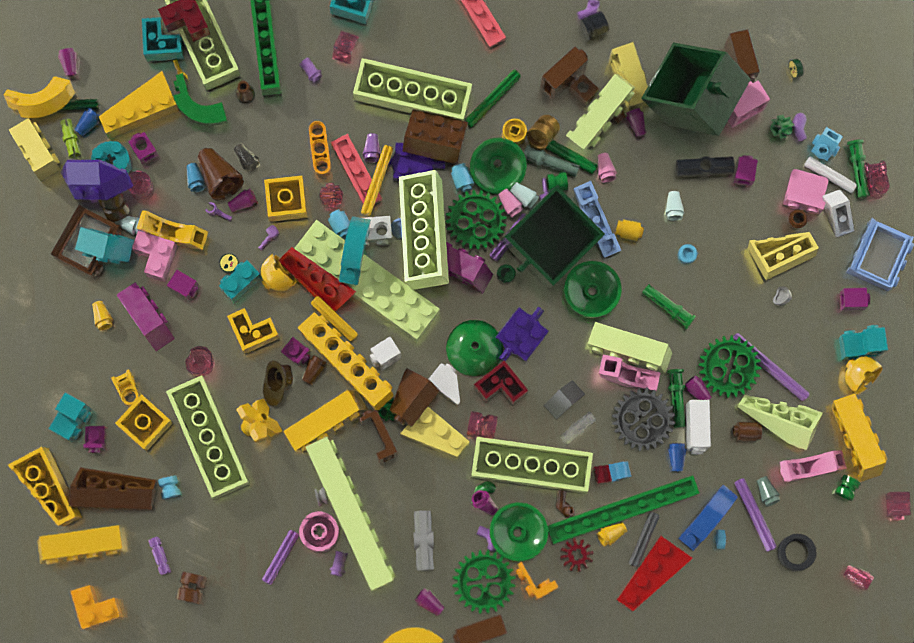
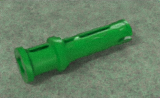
[847,139,870,198]
[642,284,696,330]
[667,369,686,428]

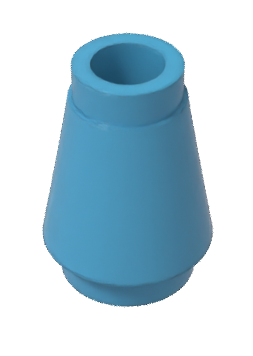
[186,163,206,192]

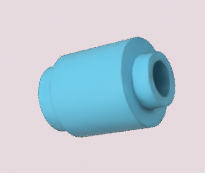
[451,163,474,193]
[328,210,350,239]

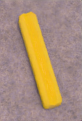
[311,296,358,341]

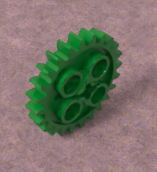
[445,190,507,252]
[699,335,762,398]
[452,550,516,614]

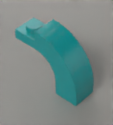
[339,216,371,285]

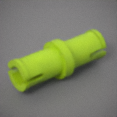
[60,119,81,158]

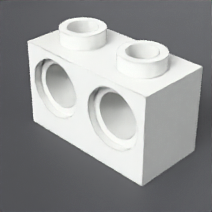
[365,216,392,247]
[369,337,401,371]

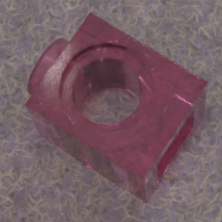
[886,492,911,520]

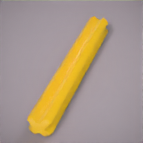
[361,145,393,216]

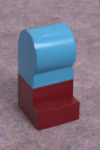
[593,461,632,486]

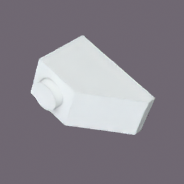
[822,190,854,237]
[429,363,460,407]

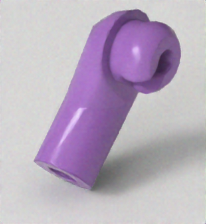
[577,0,600,20]
[793,113,807,141]
[477,526,496,552]

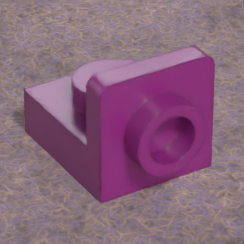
[281,337,311,367]
[83,426,106,453]

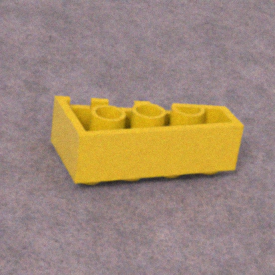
[99,71,179,139]
[832,394,887,482]
[37,525,122,565]

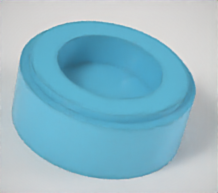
[678,244,697,264]
[715,530,726,549]

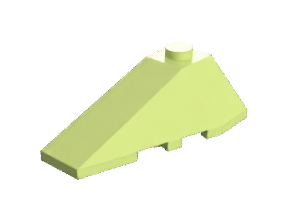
[738,395,823,450]

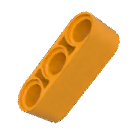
[309,121,331,178]

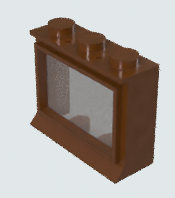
[51,205,122,279]

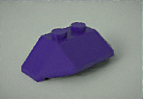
[61,160,133,200]

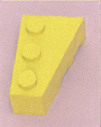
[9,118,60,181]

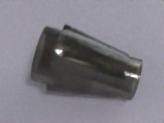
[234,143,260,172]

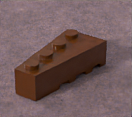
[69,467,157,510]

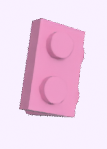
[783,169,828,214]

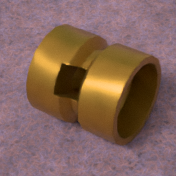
[526,115,560,149]

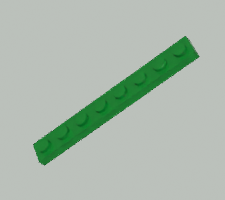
[548,475,700,545]

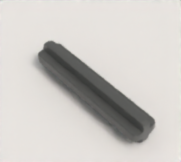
[629,512,660,567]

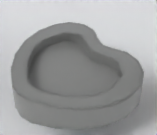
[773,286,792,306]

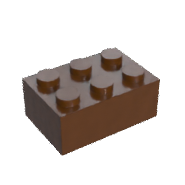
[402,109,468,164]

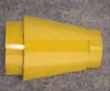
[92,301,114,331]
[597,522,627,547]

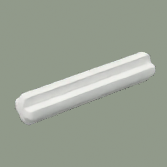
[805,157,857,193]

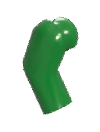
[471,481,496,504]

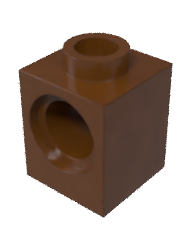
[569,74,599,107]

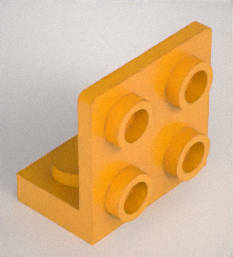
[516,562,558,600]

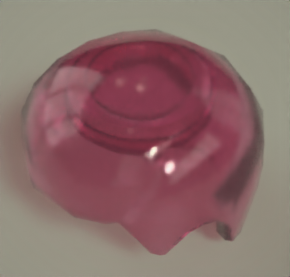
[185,346,215,377]

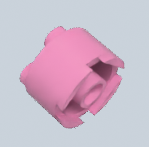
[299,511,340,553]

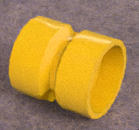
[502,118,527,147]

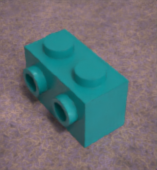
[219,260,262,303]

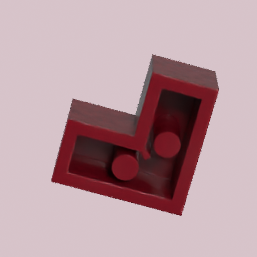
[158,0,210,42]
[473,361,529,406]

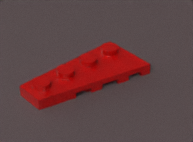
[278,247,356,312]
[617,536,693,612]

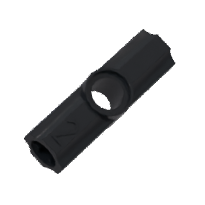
[676,156,735,177]

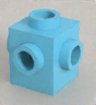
[812,127,843,161]

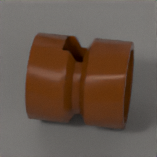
[176,572,207,604]

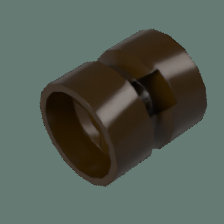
[98,193,130,222]

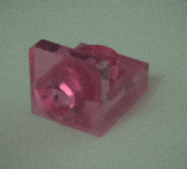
[332,31,359,64]

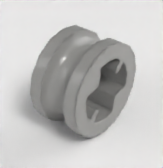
[314,487,328,506]

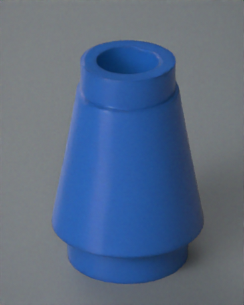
[74,108,100,136]
[668,443,687,471]

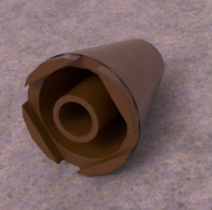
[197,148,244,201]

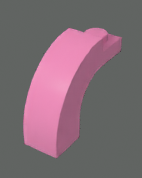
[599,355,661,392]
[780,450,847,482]

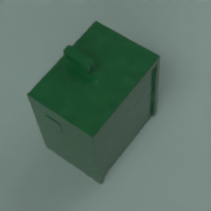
[641,42,751,136]
[500,185,605,288]

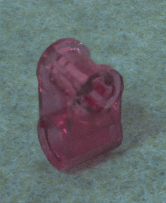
[864,160,889,199]

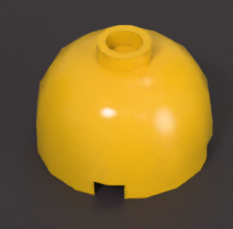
[260,254,298,292]
[845,356,883,395]

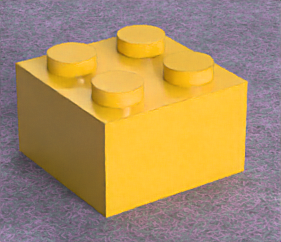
[264,176,308,222]
[115,394,173,452]

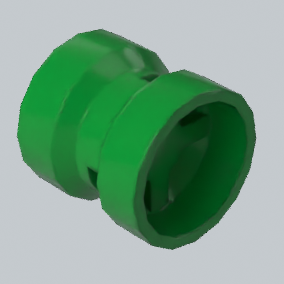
[547,172,568,191]
[835,475,861,501]

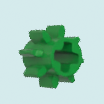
[770,114,794,139]
[378,398,395,421]

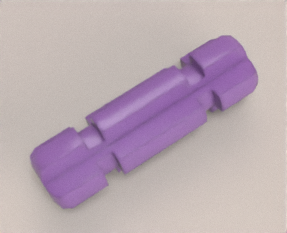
[149,537,170,575]

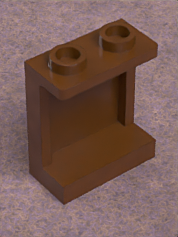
[359,409,398,465]

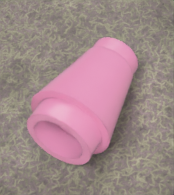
[597,153,617,183]
[498,189,524,218]

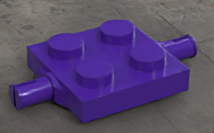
[388,143,445,181]
[495,307,549,362]

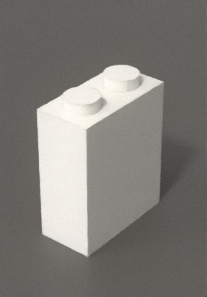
[685,400,711,455]

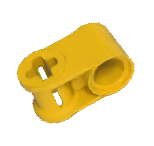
[111,369,140,407]

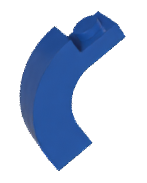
[679,485,738,551]

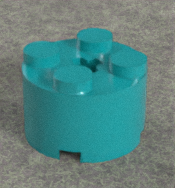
[91,141,133,175]

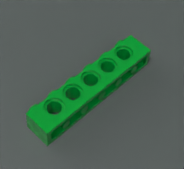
[250,0,281,96]

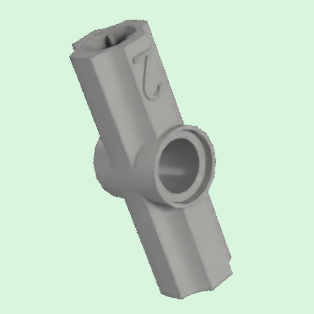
[414,510,434,571]

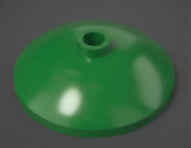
[470,138,527,194]
[564,261,622,318]
[446,320,504,377]
[489,502,548,561]

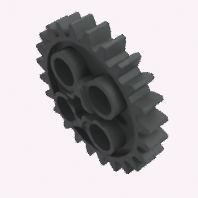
[612,387,675,450]

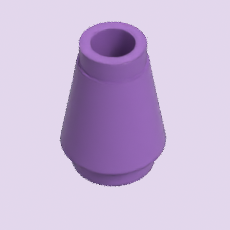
[363,133,381,163]

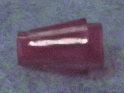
[844,565,874,590]

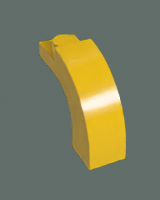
[3,76,75,118]
[137,211,208,250]
[383,628,444,643]

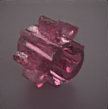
[319,183,343,207]

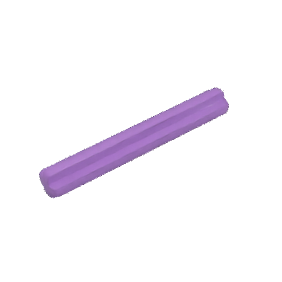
[735,478,777,551]

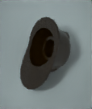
[263,360,293,406]

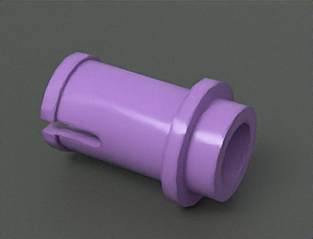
[300,58,322,82]
[330,551,348,577]

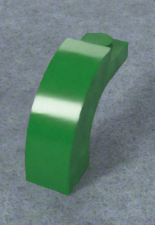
[173,73,228,126]

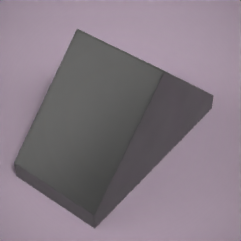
[544,380,585,420]

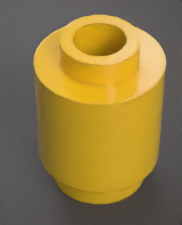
[615,219,644,241]

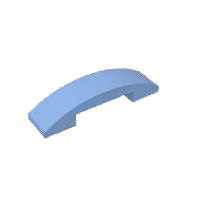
[573,181,621,258]

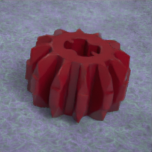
[560,538,594,572]

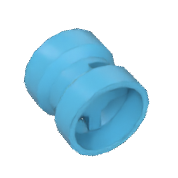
[158,476,181,500]

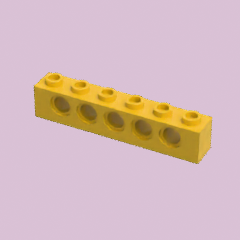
[297,312,394,411]

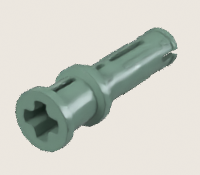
[524,144,579,177]

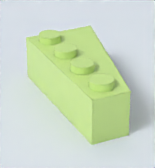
[566,74,636,149]
[588,322,673,374]

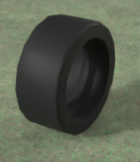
[777,534,817,571]

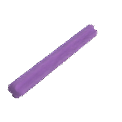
[733,333,809,401]

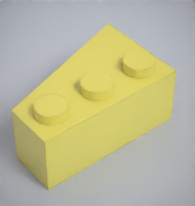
[609,42,648,111]
[748,232,819,280]
[400,407,470,459]

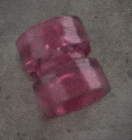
[128,171,154,201]
[466,411,498,439]

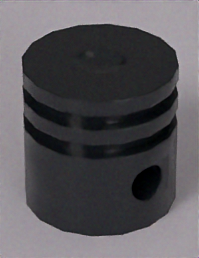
[580,11,609,40]

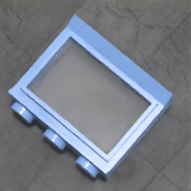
[846,218,914,291]

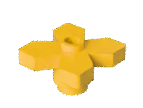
[236,399,282,442]

